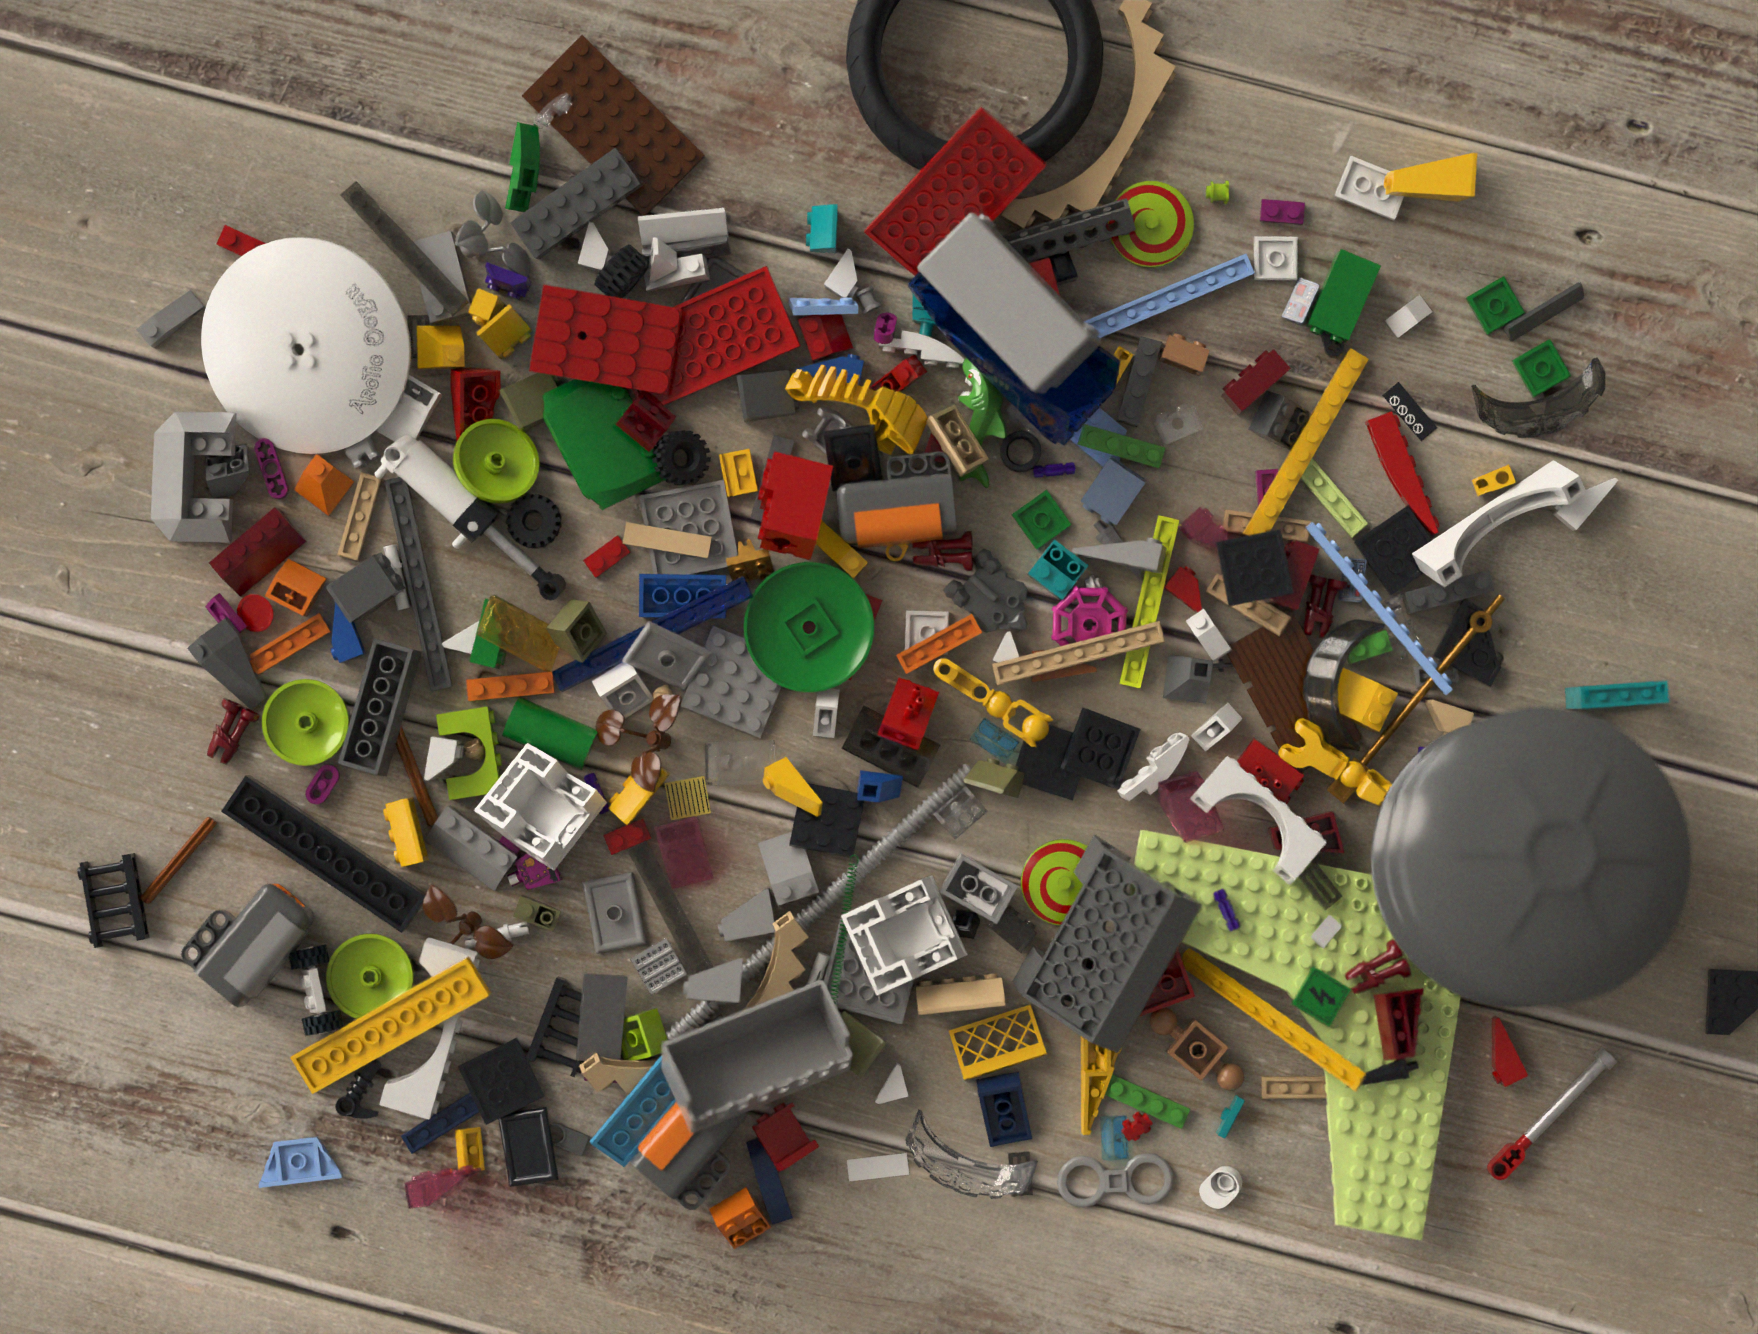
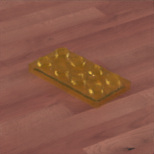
[476,595,560,672]

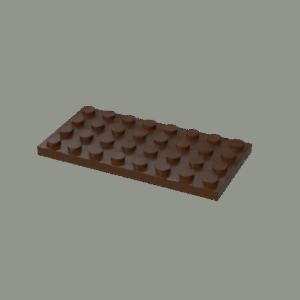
[522,35,705,216]

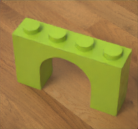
[436,706,502,800]

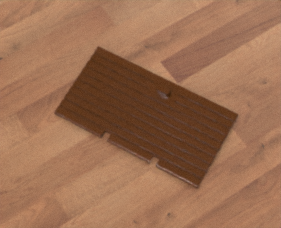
[1227,610,1362,772]

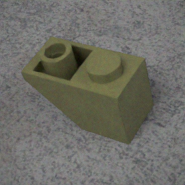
[513,895,561,932]

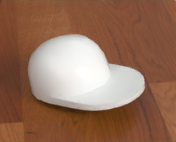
[1199,1166,1243,1209]

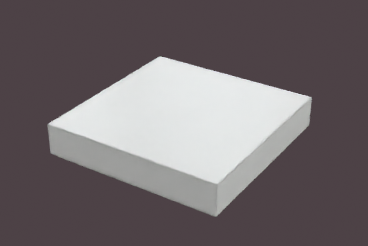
[1254,236,1298,281]
[905,611,949,655]

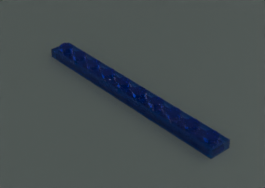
[552,576,753,692]

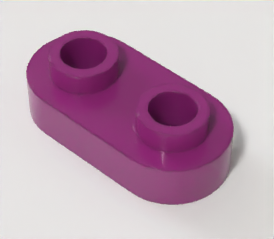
[305,764,340,804]

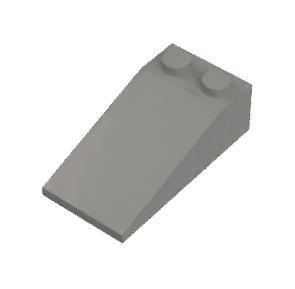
[410,231,472,326]
[1072,538,1167,574]

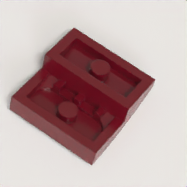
[616,390,676,452]

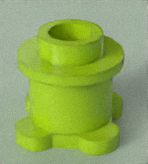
[1206,180,1229,204]

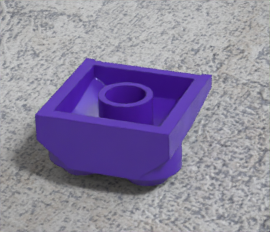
[485,262,532,300]

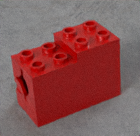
[757,451,833,560]

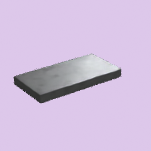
[576,973,628,1061]

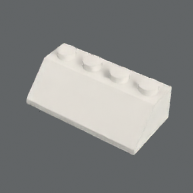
[638,208,729,248]

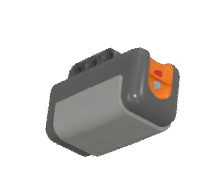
[181,883,314,1007]

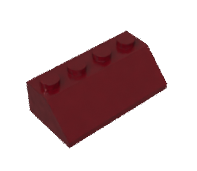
[209,507,307,597]

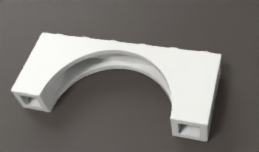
[1190,756,1327,885]

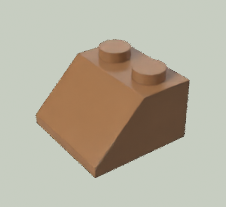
[1159,333,1210,376]

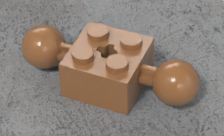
[1150,1008,1244,1091]

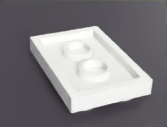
[1334,156,1404,221]

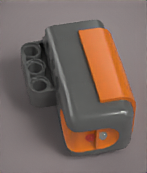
[836,452,957,548]
[631,1102,747,1210]

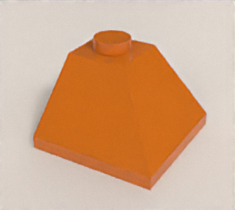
[294,454,355,516]

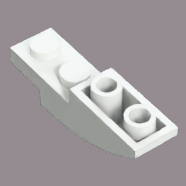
[879,331,964,368]
[1117,732,1189,801]

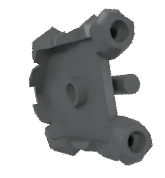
[944,548,1028,633]

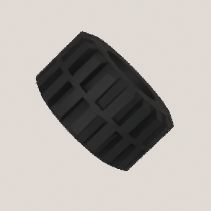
[594,244,650,298]

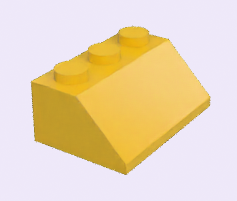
[609,767,671,825]
[383,797,429,867]

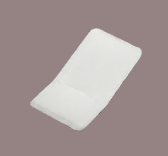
[1311,915,1342,949]

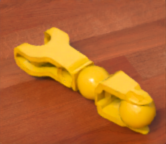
[934,658,1053,747]
[1278,718,1392,807]

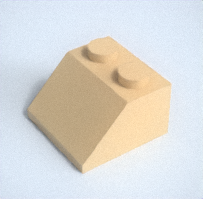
[1425,700,1474,734]

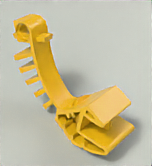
[785,365,928,455]

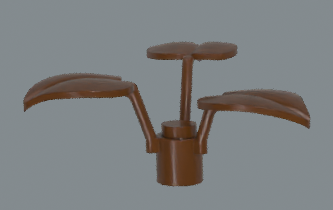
[595,695,682,792]
[423,884,514,959]

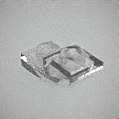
[532,92,572,130]

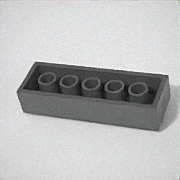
[510,147,644,259]
[338,638,422,777]

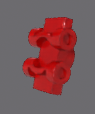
[1121,1112,1153,1141]

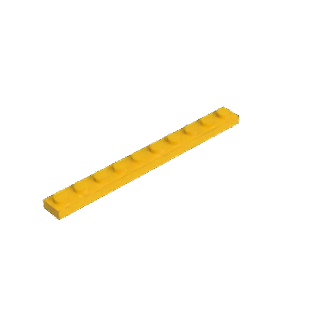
[1243,348,1369,536]
[1182,948,1366,1092]

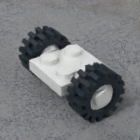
[289,944,343,1036]

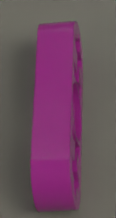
[254,438,289,499]

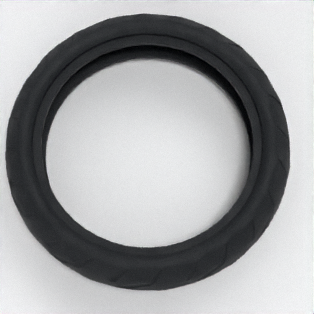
[846,0,1104,171]

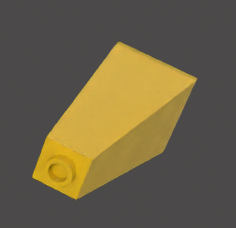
[1384,153,1477,202]

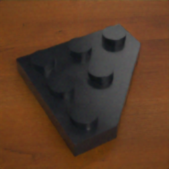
[1433,599,1501,687]
[1706,969,1758,1035]

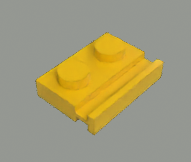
[719,449,758,497]

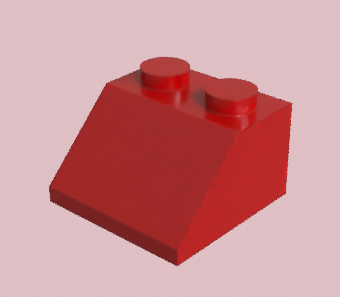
[798,314,853,363]

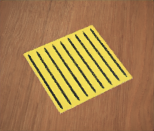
[664,776,711,820]

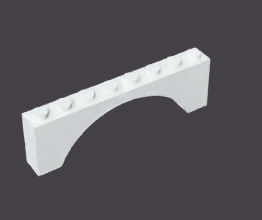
[1412,460,1587,587]
[379,937,480,1119]

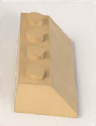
[916,973,1006,1015]

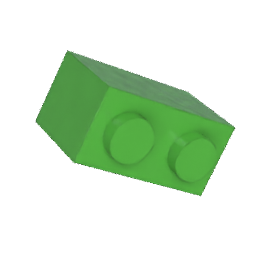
[1342,630,1393,664]

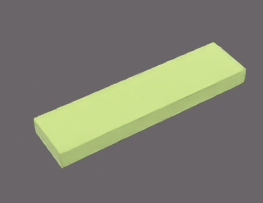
[1300,458,1368,538]

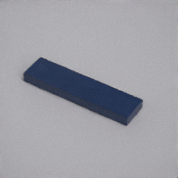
[401,1093,479,1154]

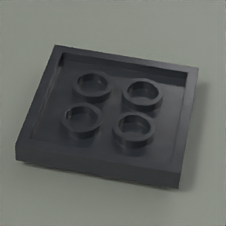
[1354,505,1432,595]
[1215,529,1293,607]
[1060,707,1141,790]
[1015,725,1080,801]
[789,783,864,858]
[458,1038,544,1125]

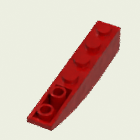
[1365,411,1440,535]

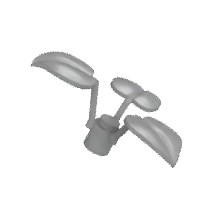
[455,190,530,278]

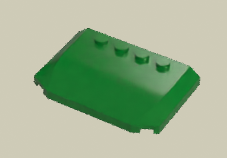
[542,379,667,510]

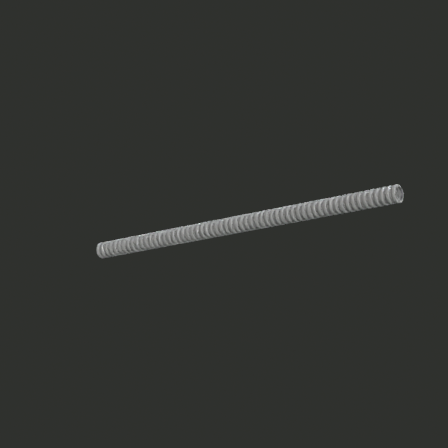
[666,764,971,1040]

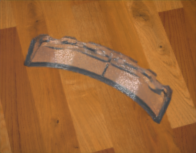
[905,1109,1038,1199]

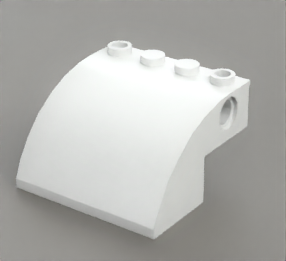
[474,743,607,870]
[841,876,968,996]

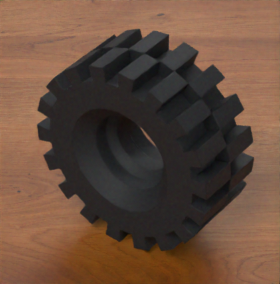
[652,430,711,485]
[506,494,562,549]

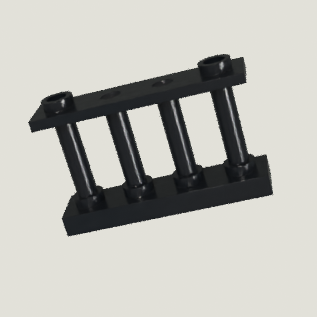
[77,853,150,948]
[526,976,585,1077]

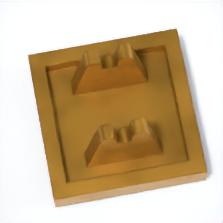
[726,539,774,585]

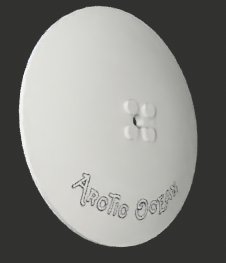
[201,237,411,454]

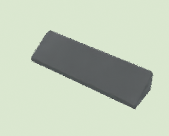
[1503,282,1584,341]

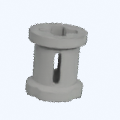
[855,286,882,314]

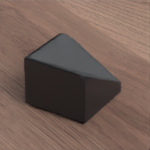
[952,910,980,939]

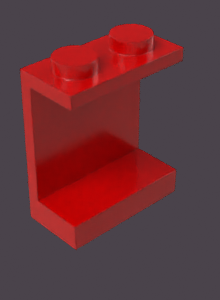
[752,1102,819,1171]

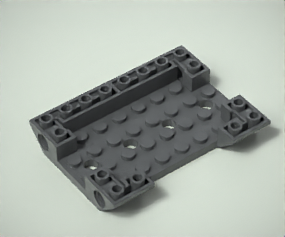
[1012,835,1203,1053]

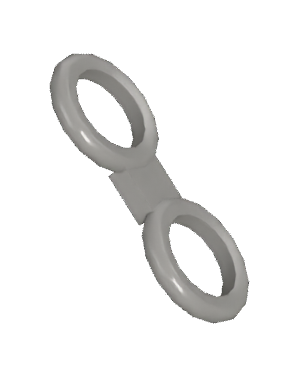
[1057,1153,1174,1208]

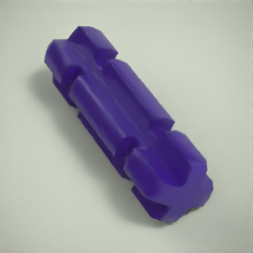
[1033,462,1076,478]
[584,773,610,814]
[1213,889,1241,931]

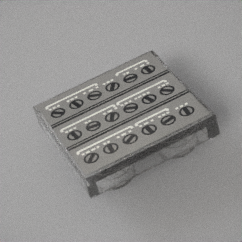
[629,937,688,996]

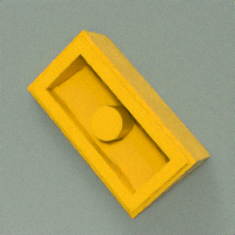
[455,1127,485,1173]

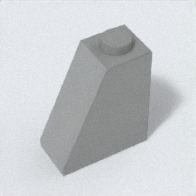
[718,888,775,941]
[683,958,743,1004]

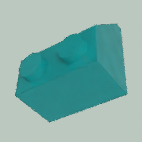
[806,204,838,253]

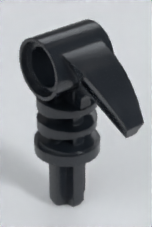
[335,1059,381,1119]

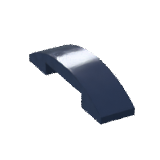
[746,1138,793,1225]

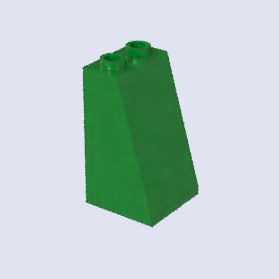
[1306,249,1381,344]

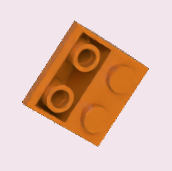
[265,559,327,617]
[709,1187,771,1249]

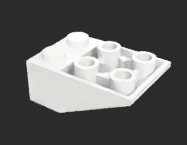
[376,375,443,442]

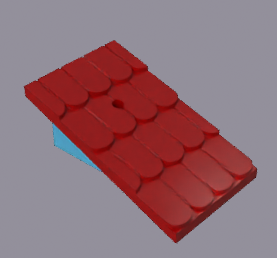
[529,284,683,395]

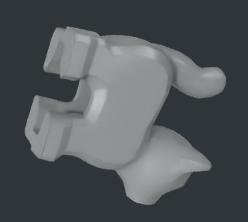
[344,434,381,469]

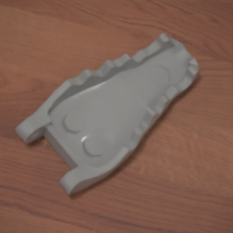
[802,406,883,461]

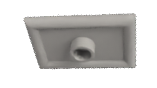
[622,621,712,691]
[582,872,647,954]

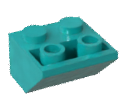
[1027,539,1089,600]

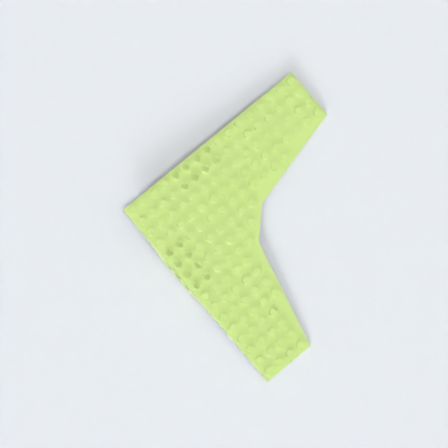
[1129,830,1461,1241]

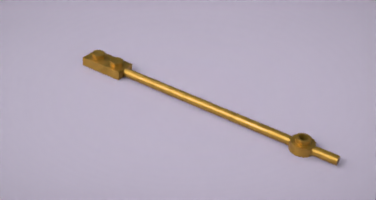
[1326,594,1505,804]

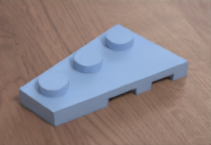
[789,298,858,315]

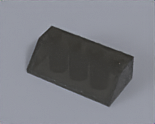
[841,705,940,788]

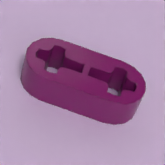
[874,313,897,344]

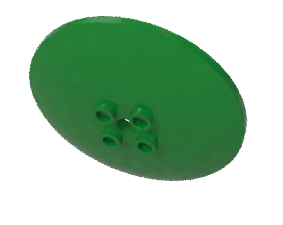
[744,562,874,692]

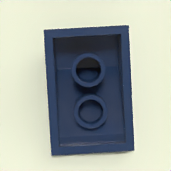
[976,1071,1032,1147]

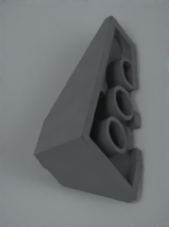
[187,617,267,710]

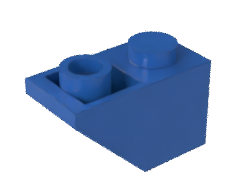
[857,770,903,802]

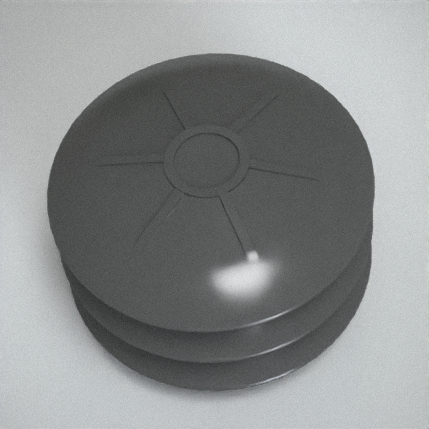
[1371,707,1692,1007]

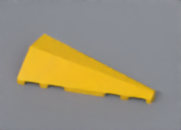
[1080,1035,1122,1135]

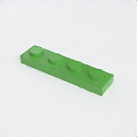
[1077,424,1165,468]
[1105,1074,1190,1129]

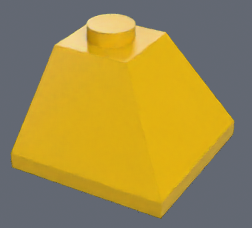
[416,326,465,369]

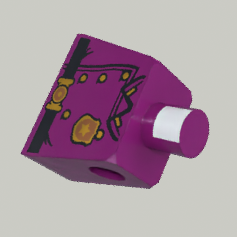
[507,854,563,890]

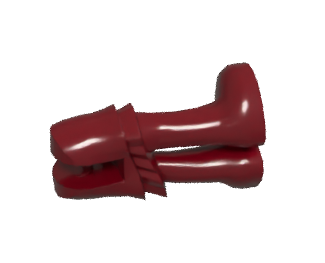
[912,531,973,571]
[1304,574,1348,638]
[207,698,260,765]
[1344,939,1412,994]

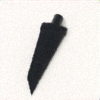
[1346,1058,1419,1088]

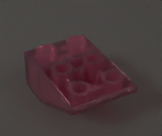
[1178,507,1229,552]
[1157,771,1224,843]
[654,816,714,889]
[404,1165,481,1209]

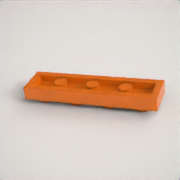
[249,613,332,675]
[896,614,982,674]
[466,671,555,701]

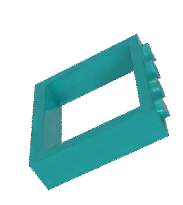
[1565,681,1669,709]

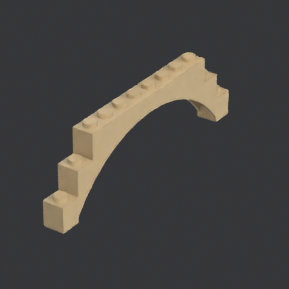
[1001,0,1176,230]
[579,911,809,1095]

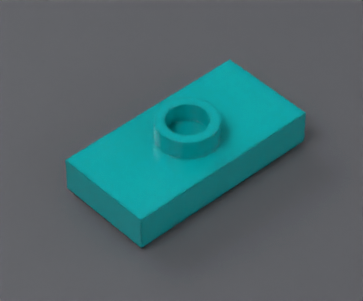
[1216,1095,1245,1139]

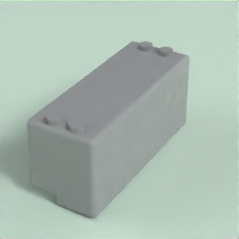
[918,213,1102,394]
[661,980,852,1133]

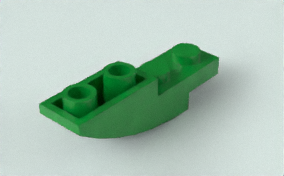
[505,122,540,212]

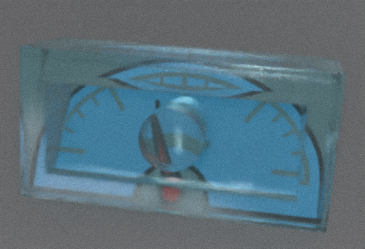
[970,717,1020,763]
[1100,1115,1129,1161]

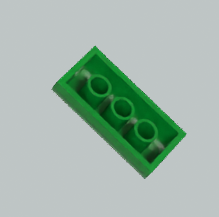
[502,697,598,770]

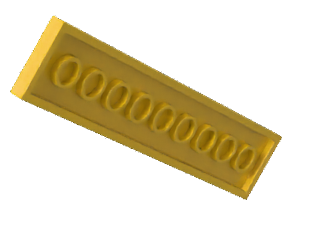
[290,956,491,1094]

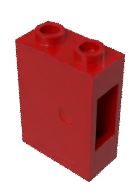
[877,677,939,750]
[1237,737,1304,804]

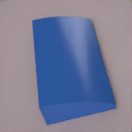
[639,574,726,619]

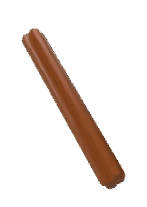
[396,726,438,826]
[141,817,217,904]

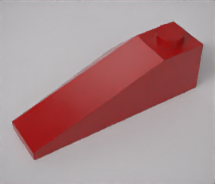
[451,368,501,442]

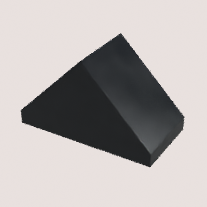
[1047,251,1078,286]

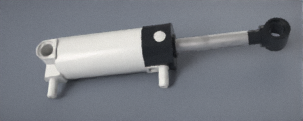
[375,435,566,601]

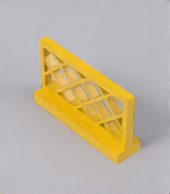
[949,1004,1047,1081]

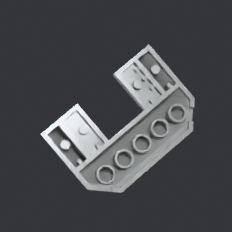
[151,412,237,543]

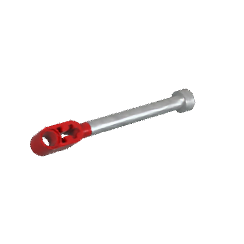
[1487,1047,1617,1180]

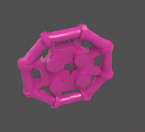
[1051,586,1128,661]

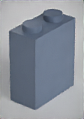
[1081,456,1146,525]

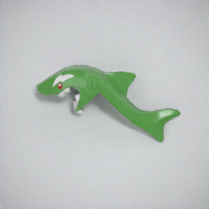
[958,355,1007,488]

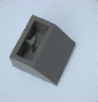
[1248,390,1309,450]

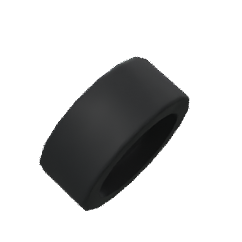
[1000,431,1041,473]

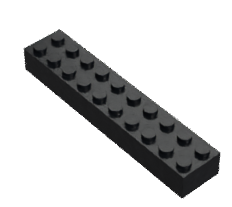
[221,775,426,933]

